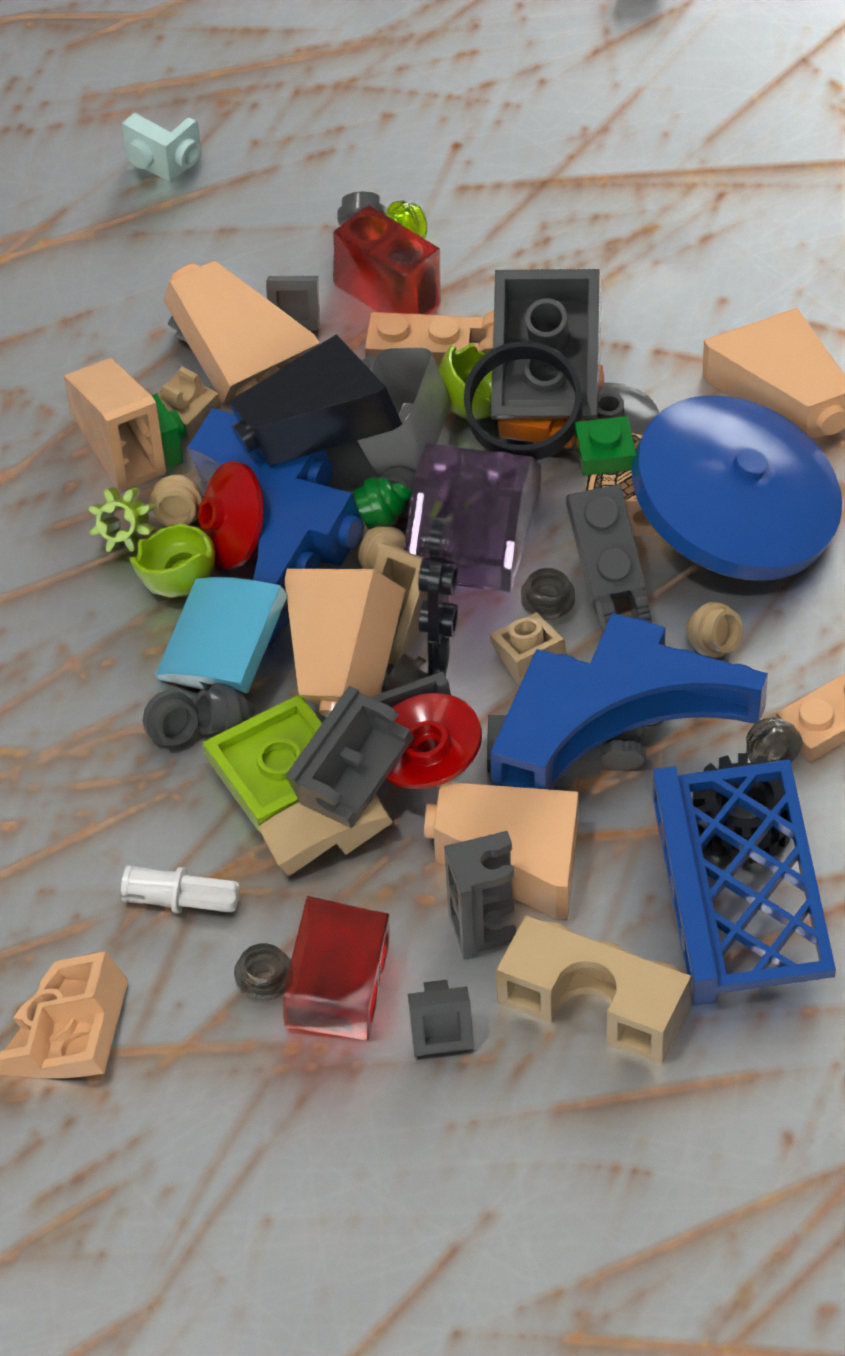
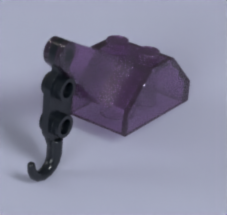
[404,443,541,677]

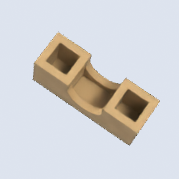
[496,915,691,1064]

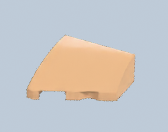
[0,951,128,1079]

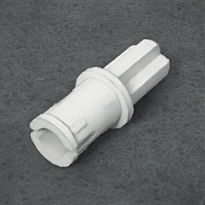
[121,865,239,914]

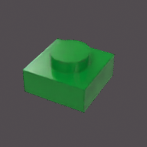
[152,393,186,469]
[575,416,636,476]

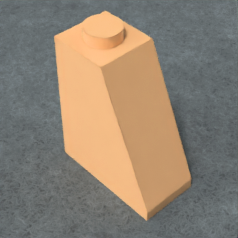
[163,260,320,404]
[702,308,845,440]
[64,358,167,492]
[284,569,406,717]
[424,782,579,920]

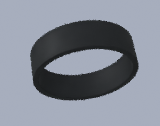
[464,341,583,462]

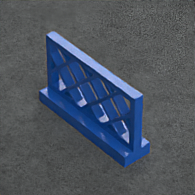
[652,759,836,1006]

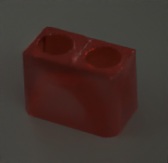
[333,205,442,315]
[283,896,390,1041]

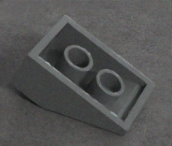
[491,269,602,420]

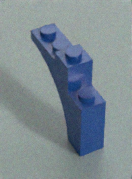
[187,408,364,646]
[490,613,768,790]

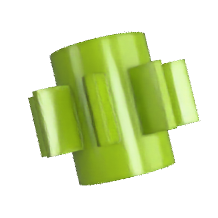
[88,487,156,552]

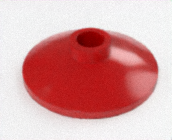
[198,461,263,569]
[386,693,482,789]

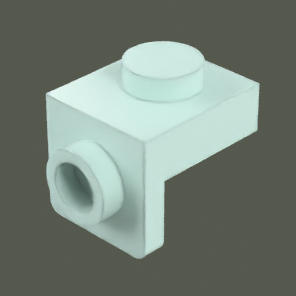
[122,112,202,183]

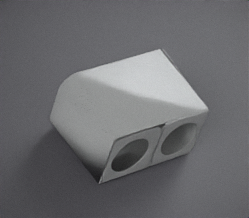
[357,347,451,476]

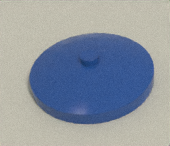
[632,395,842,581]

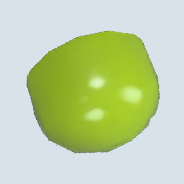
[438,344,492,420]
[130,523,216,598]

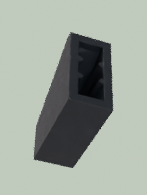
[229,334,403,466]

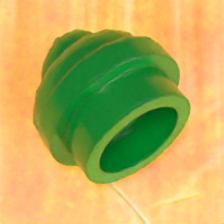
[354,477,412,530]

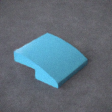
[155,577,288,693]

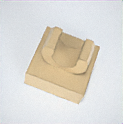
[157,367,220,439]

